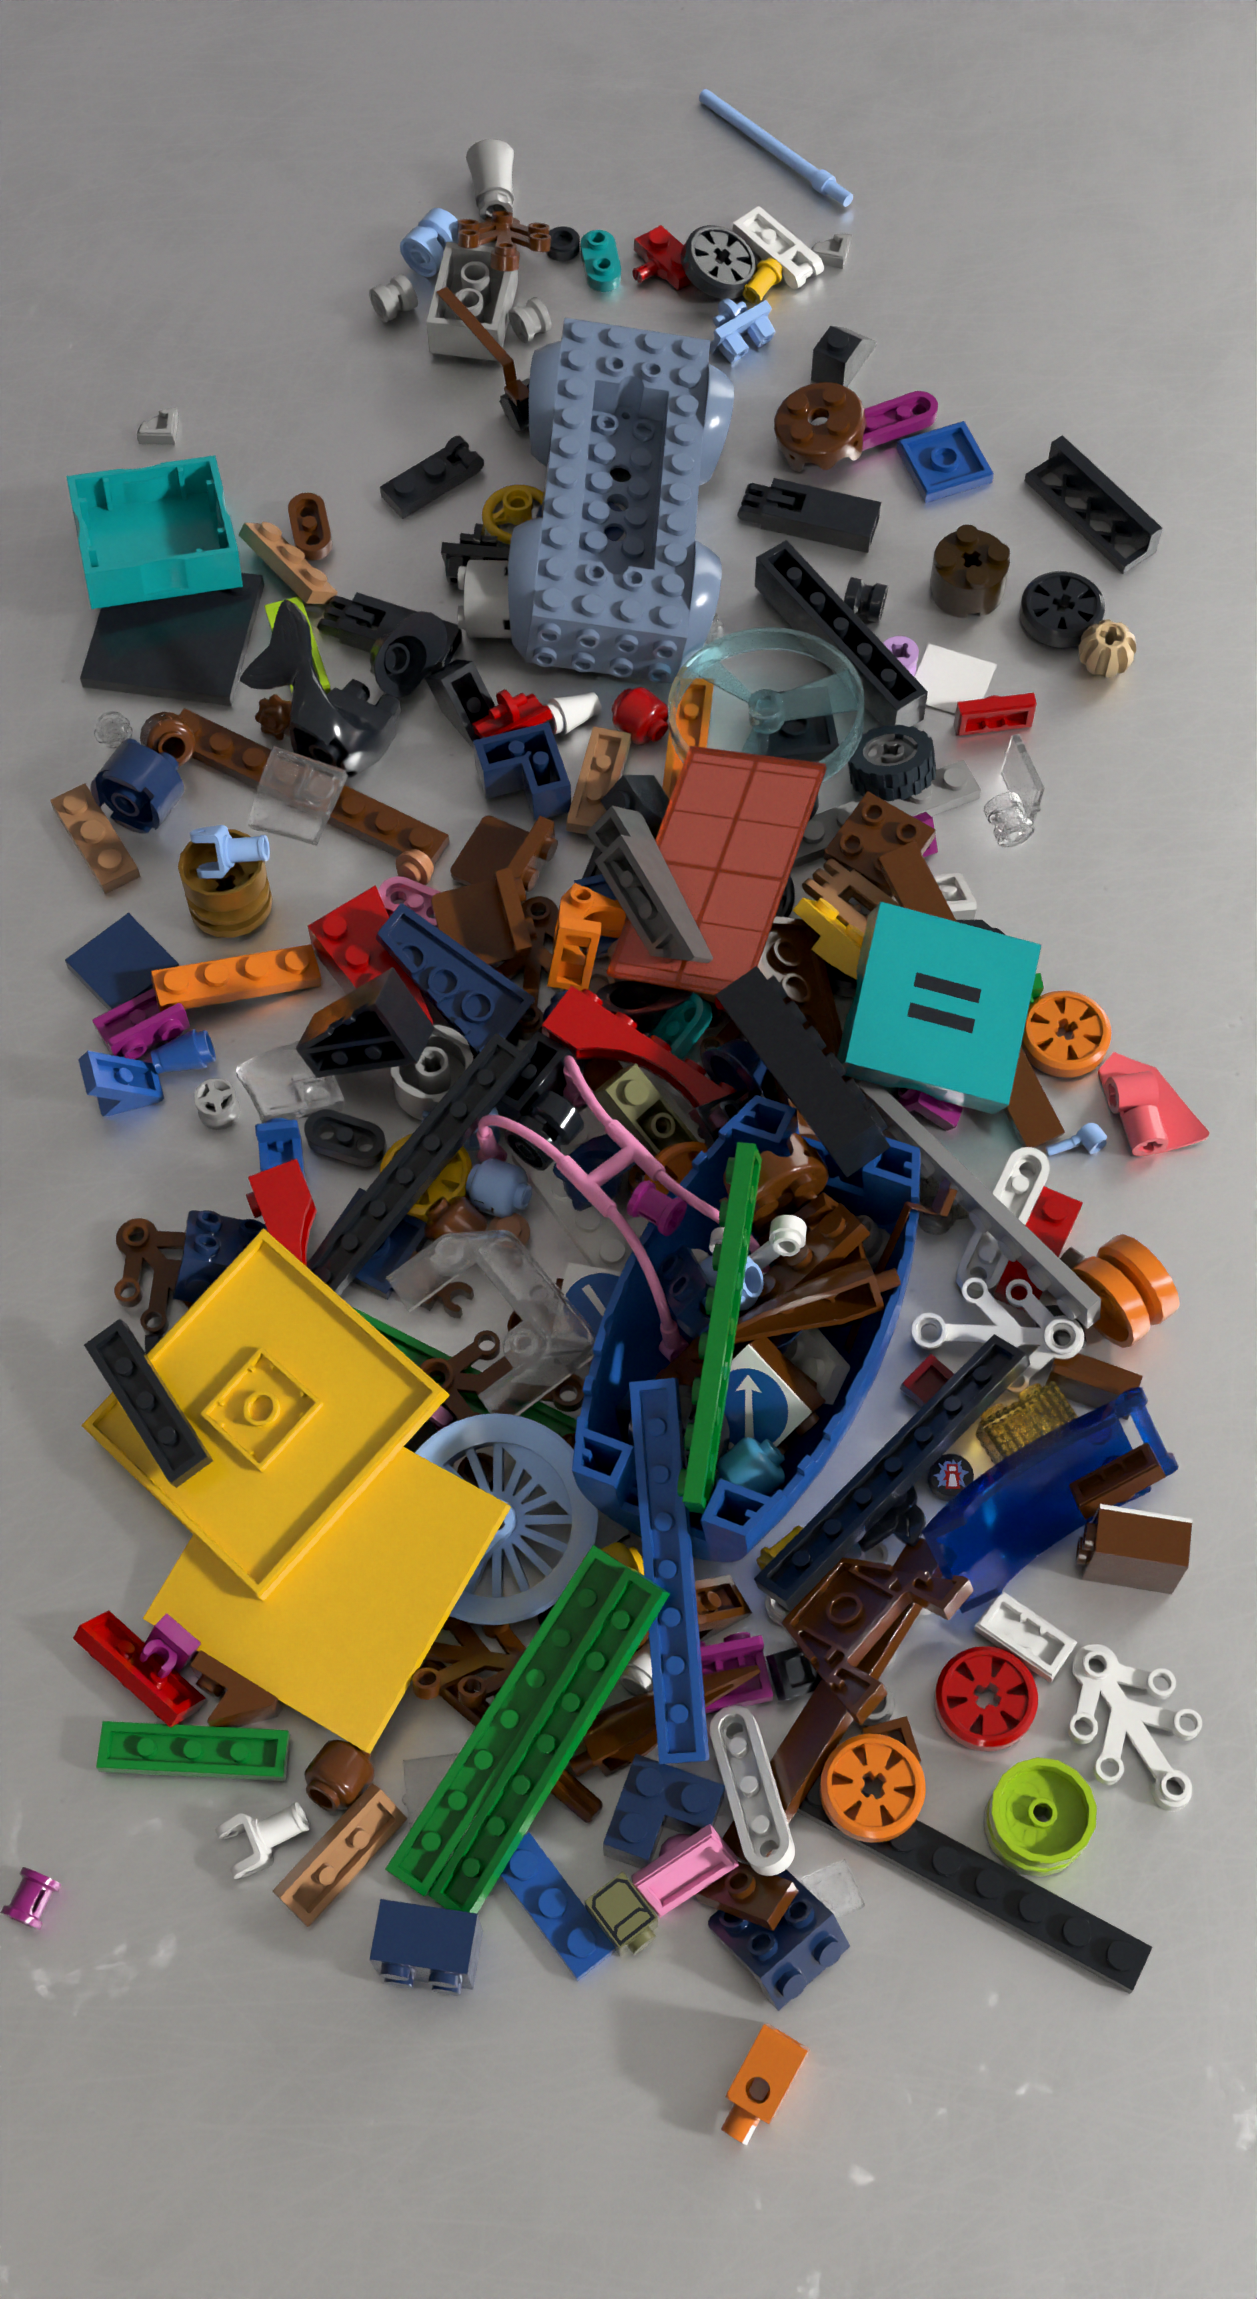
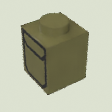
[584,1871,658,1957]

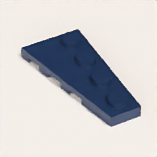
[376,903,536,1055]

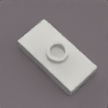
[973,1590,1078,1683]

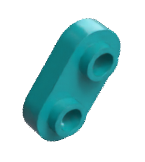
[580,230,621,292]
[647,993,712,1060]

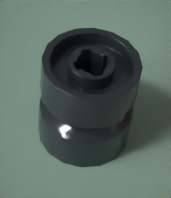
[504,1090,584,1171]

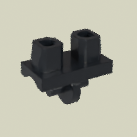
[441,523,510,584]
[688,1088,765,1149]

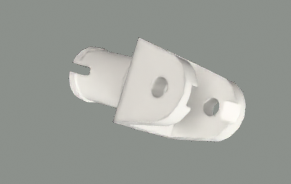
[215,1802,310,1879]

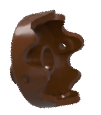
[774,382,868,472]
[718,1133,829,1235]

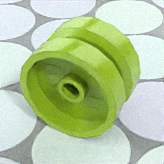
[984,1757,1097,1877]

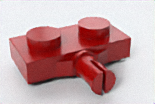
[632,225,692,290]

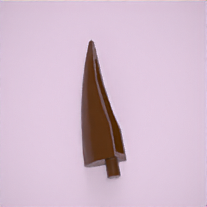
[734,1257,901,1344]
[569,1665,761,1777]

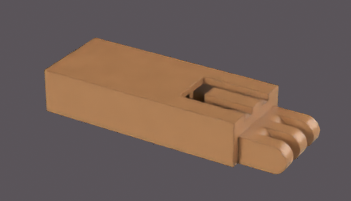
[802,858,899,933]

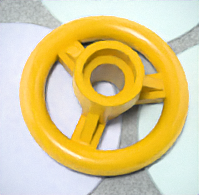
[482,485,543,545]

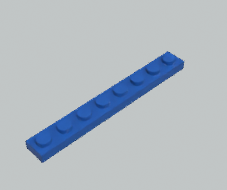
[629,1378,709,1764]

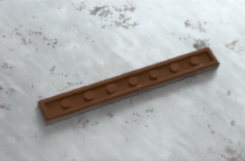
[877,841,1065,1148]
[722,1538,954,1866]

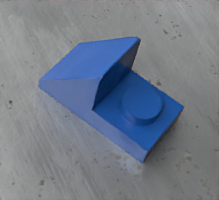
[78,1051,164,1116]

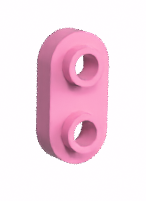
[378,876,440,927]

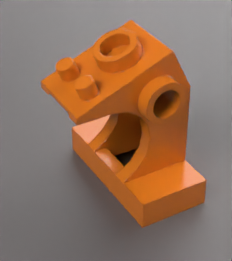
[547,883,626,991]

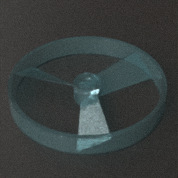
[668,627,865,783]

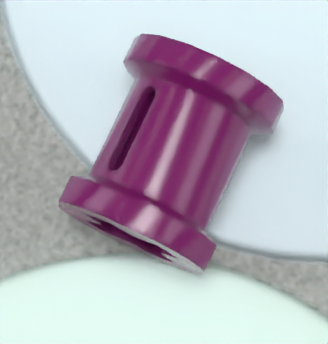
[627,1180,687,1236]
[0,1867,61,1930]

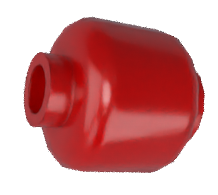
[611,687,669,745]

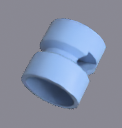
[400,208,458,277]

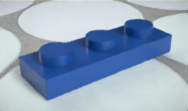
[500,1832,616,1981]

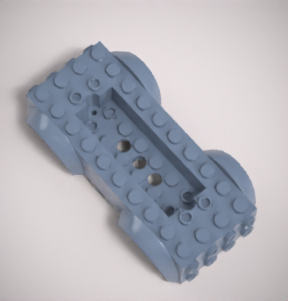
[508,318,734,684]

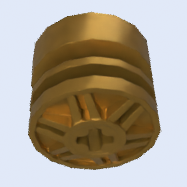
[178,829,273,938]

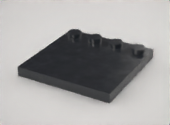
[80,573,265,706]

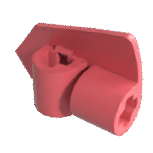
[1098,1052,1209,1156]

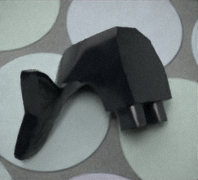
[240,599,401,779]

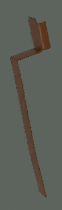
[436,287,529,406]
[844,1177,958,1354]

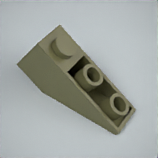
[593,1064,699,1157]

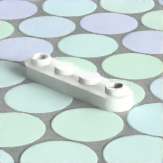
[956,1147,1050,1297]
[709,1705,795,1876]

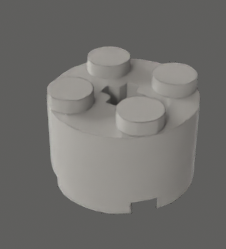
[457,560,512,638]
[390,1025,474,1120]

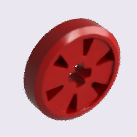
[934,1646,1038,1752]

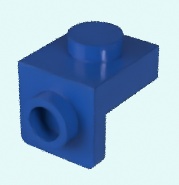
[255,1118,305,1178]

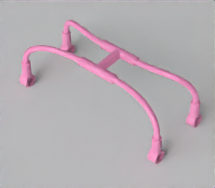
[476,1055,771,1362]

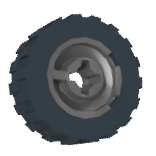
[847,724,936,801]

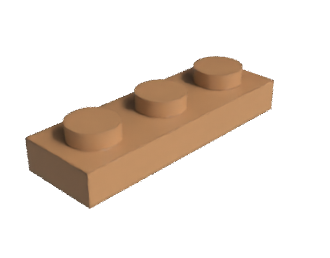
[238,522,338,604]
[566,726,631,835]
[50,783,141,894]
[272,1783,408,1927]

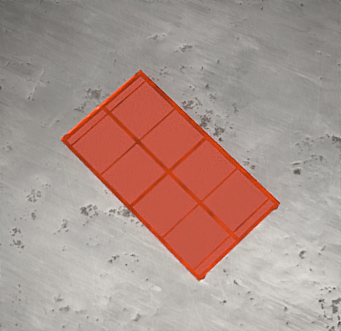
[606,746,827,995]

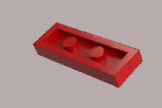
[993,1186,1083,1313]
[73,1610,206,1728]

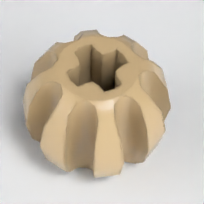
[1078,619,1136,678]

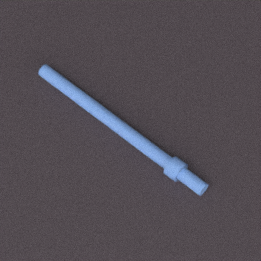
[699,89,853,207]

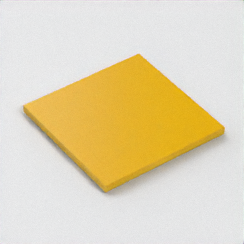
[81,1228,450,1601]
[143,1447,511,1754]

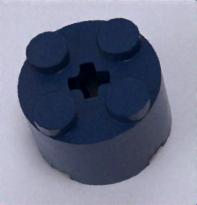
[90,738,184,834]

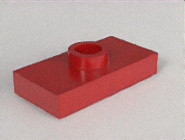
[953,693,1037,736]

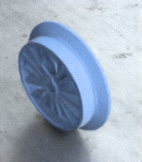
[415,1413,599,1625]

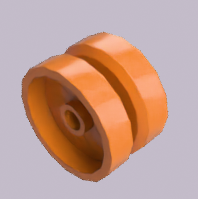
[1071,1234,1179,1348]

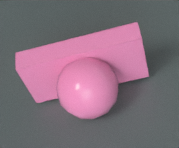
[631,1824,739,1917]

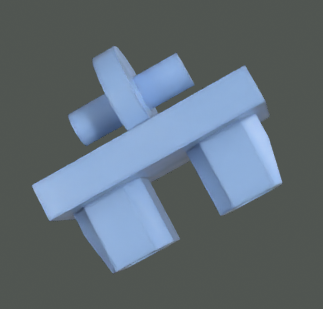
[709,298,776,364]

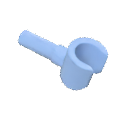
[1045,1123,1107,1156]

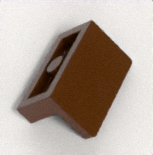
[1044,1353,1143,1420]

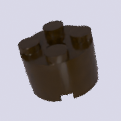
[930,525,1010,618]

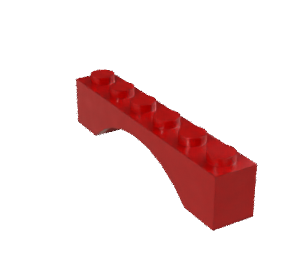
[542,985,737,1109]
[246,1158,317,1267]

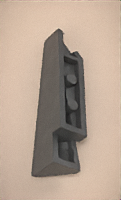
[586,806,713,963]

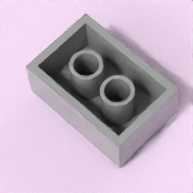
[426,242,518,361]

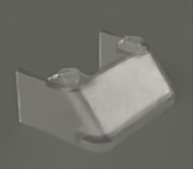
[386,1230,596,1416]

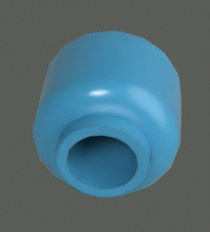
[715,1437,785,1496]

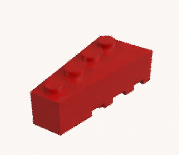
[307,885,433,1024]

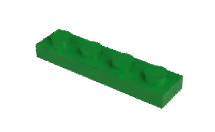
[96,1721,290,1781]

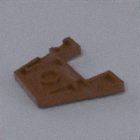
[781,1557,974,1725]

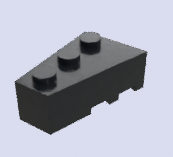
[295,967,435,1078]

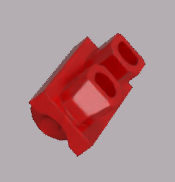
[472,689,553,739]

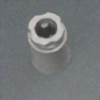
[466,139,514,220]

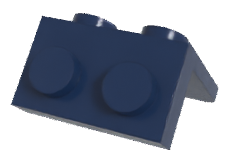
[173,1210,267,1303]
[708,1869,850,2011]

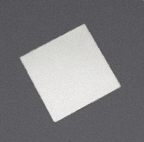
[915,643,997,714]

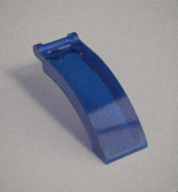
[922,1387,1179,1614]

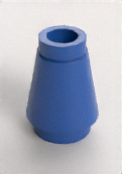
[151,1029,216,1074]

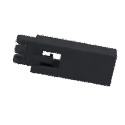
[737,478,882,553]
[317,592,463,673]

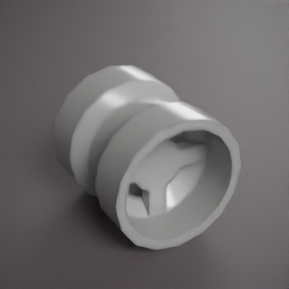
[369,274,418,323]

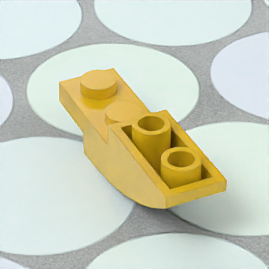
[792,898,864,979]

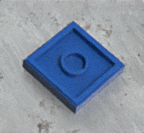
[896,421,994,503]

